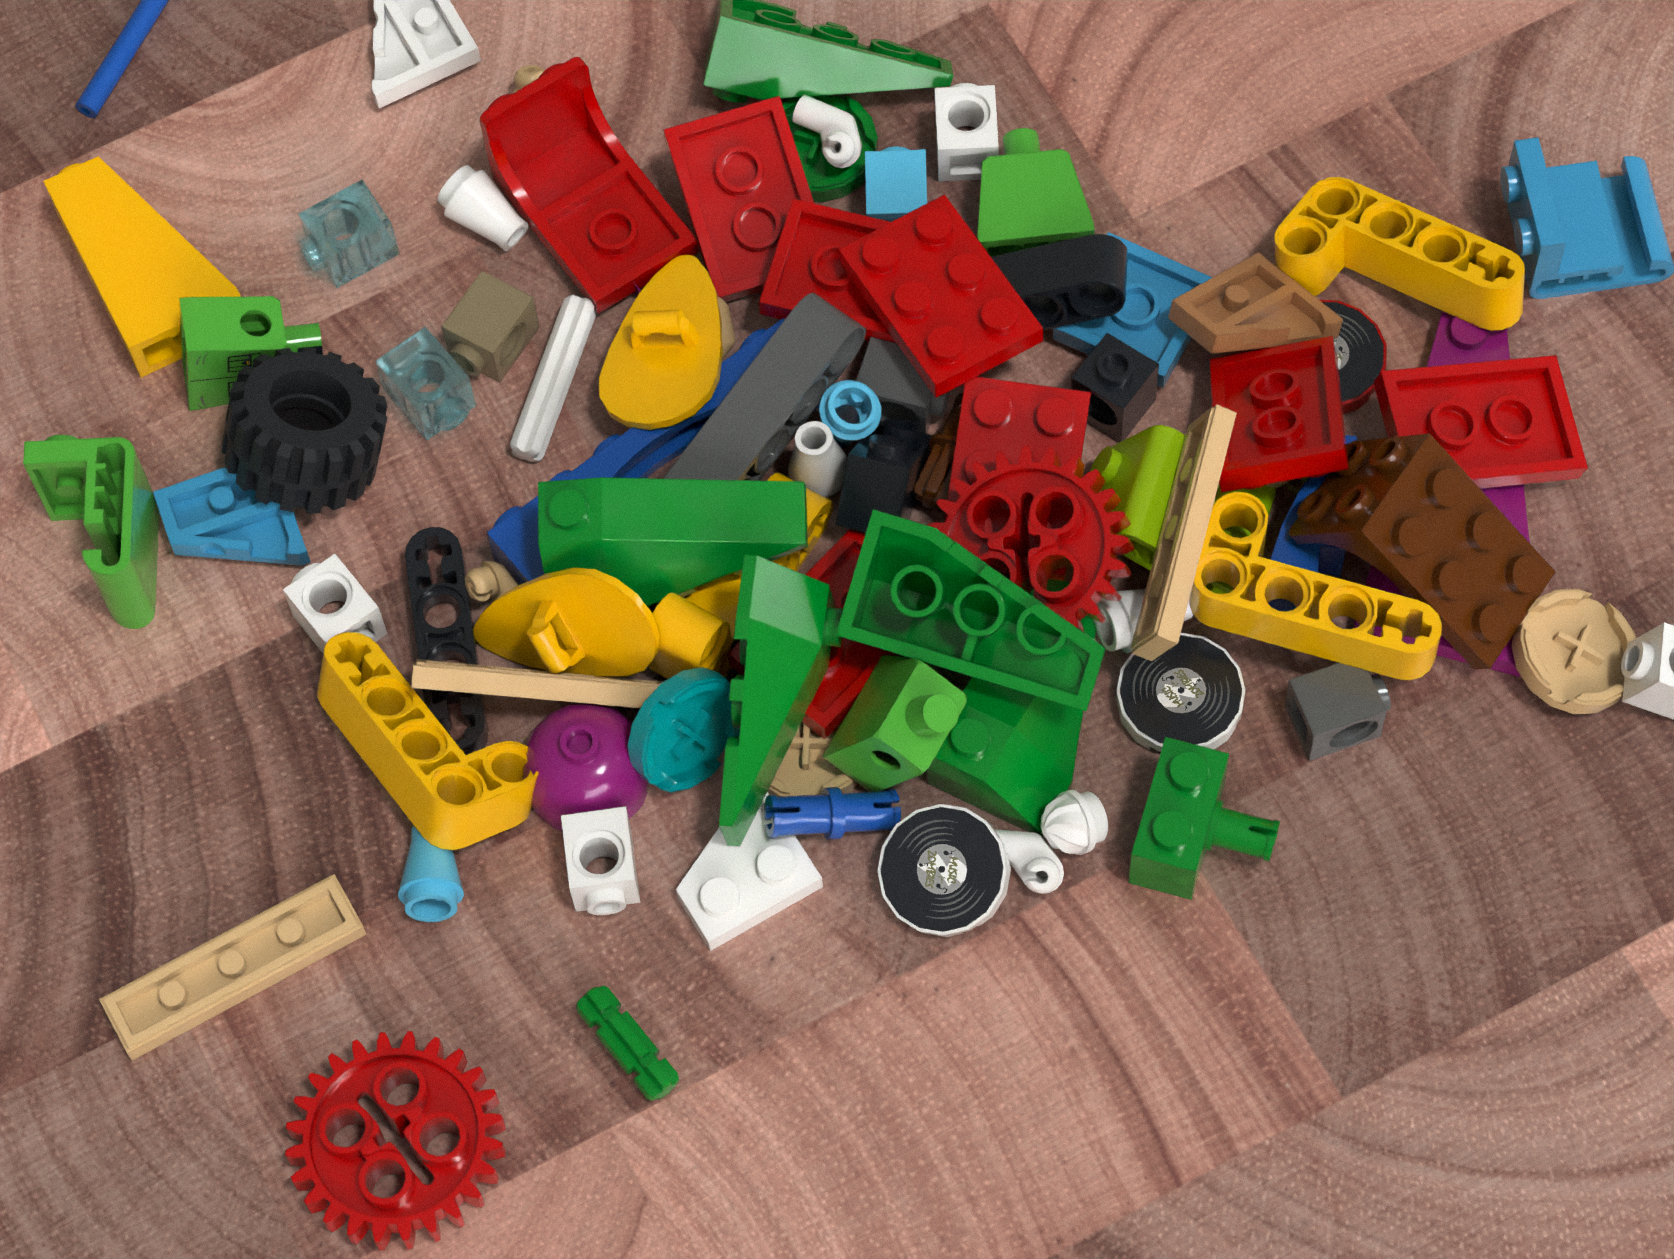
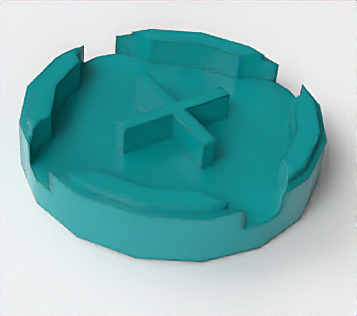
[628,667,740,792]

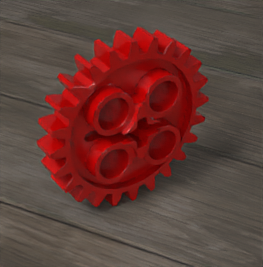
[927,445,1134,632]
[285,1031,506,1251]

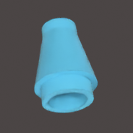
[819,380,881,448]
[398,825,464,922]

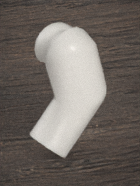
[793,95,862,168]
[995,829,1064,894]

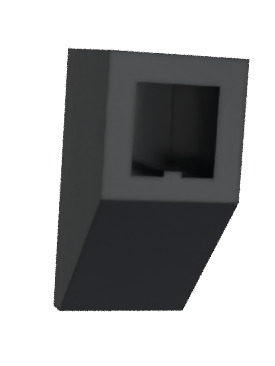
[835,418,932,533]

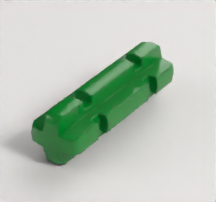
[576,986,679,1101]

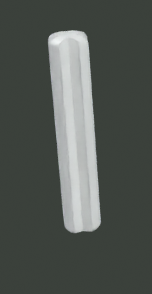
[510,295,596,463]

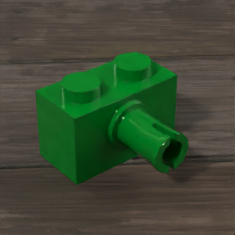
[1128,737,1280,900]

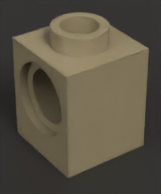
[441,271,540,383]

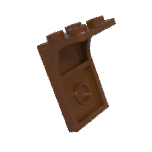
[1289,433,1556,669]

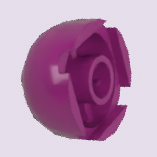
[523,703,648,831]

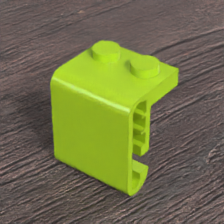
[1090,425,1276,594]

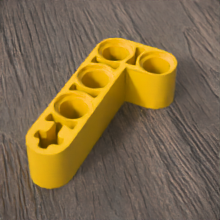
[1275,177,1525,331]
[648,472,834,679]
[1189,492,1442,680]
[317,632,539,850]

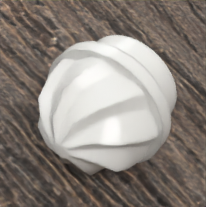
[1040,790,1108,855]

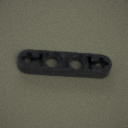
[405,527,489,755]

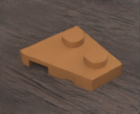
[1168,252,1343,354]

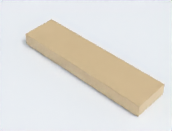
[1130,404,1237,661]
[411,659,664,708]
[99,874,367,1061]

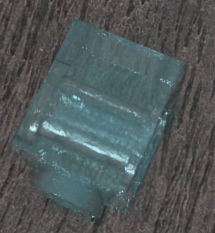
[298,180,400,288]
[375,327,476,440]

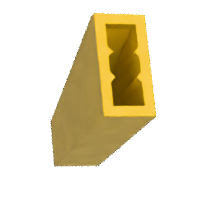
[43,156,241,378]

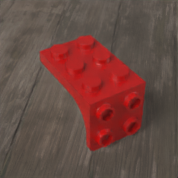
[479,57,699,314]

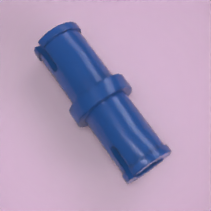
[764,787,901,840]

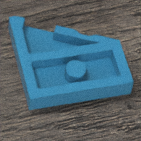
[153,467,311,565]

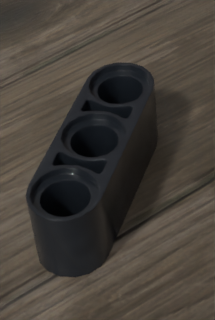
[991,234,1128,330]

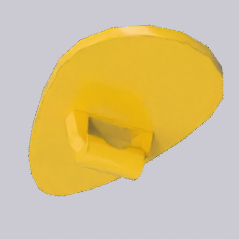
[599,255,723,430]
[473,568,660,676]

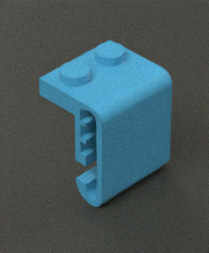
[1500,137,1674,299]

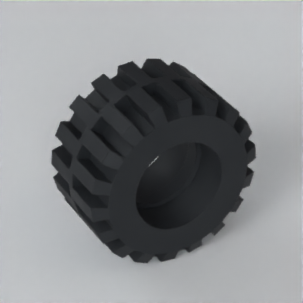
[222,347,388,514]

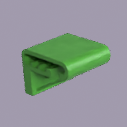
[23,435,159,629]

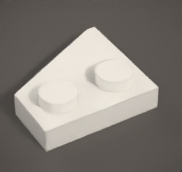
[372,0,481,108]
[676,792,823,951]

